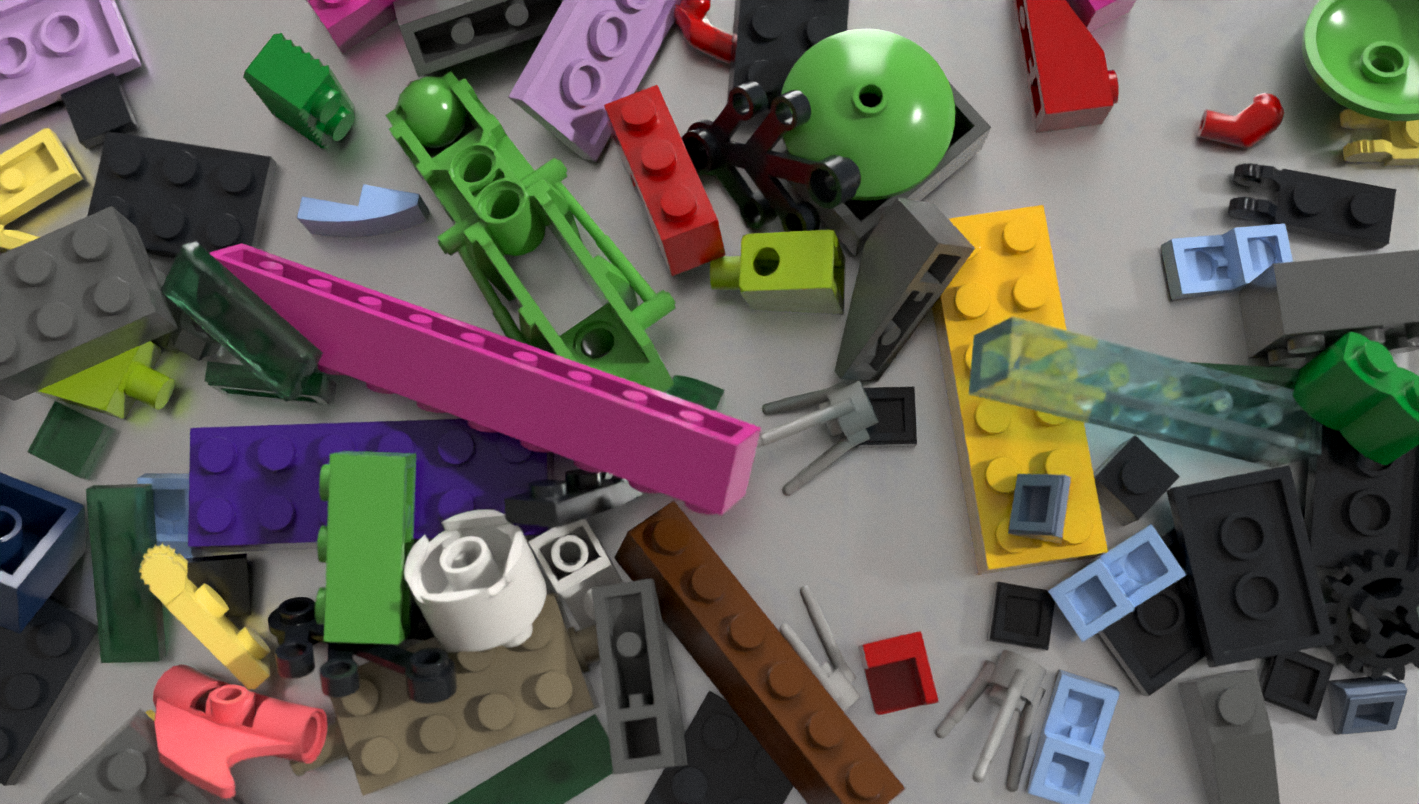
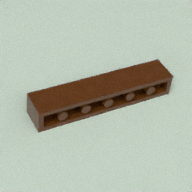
[614,500,906,804]

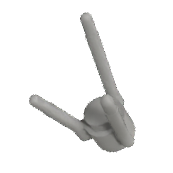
[757,380,879,495]
[779,586,860,711]
[935,650,1047,792]

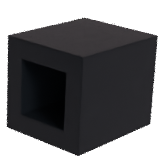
[1093,435,1180,526]

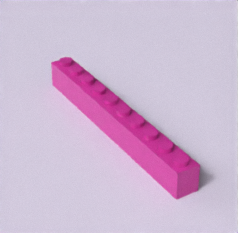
[198,243,761,515]

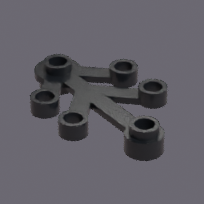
[682,81,861,232]
[268,597,457,704]

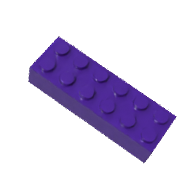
[188,419,555,553]

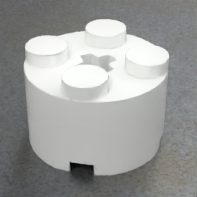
[404,510,546,653]

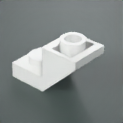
[529,518,623,629]

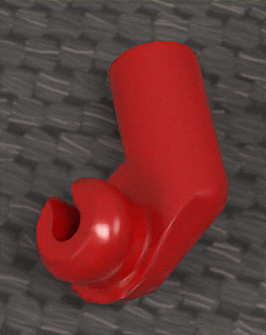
[674,0,732,65]
[1198,93,1284,148]

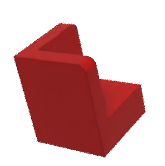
[858,631,939,715]

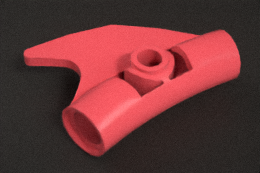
[153,664,327,799]

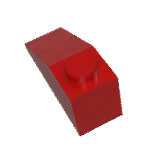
[1013,0,1119,133]

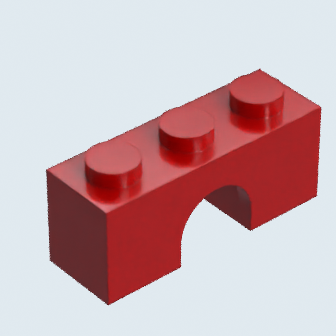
[604,85,726,276]

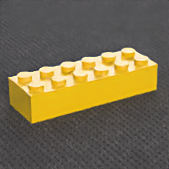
[932,205,1108,575]

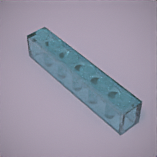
[969,317,1322,468]

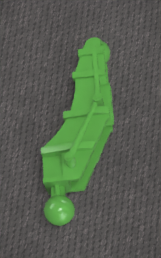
[385,72,676,393]

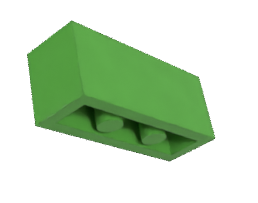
[315,451,416,644]

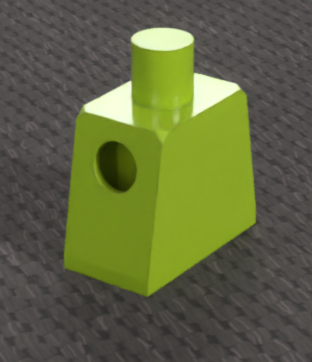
[710,230,846,314]
[35,341,175,419]

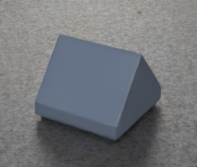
[1008,474,1071,544]
[1328,675,1408,735]

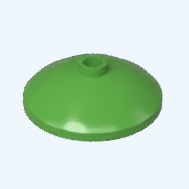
[1302,0,1419,121]
[781,29,955,201]

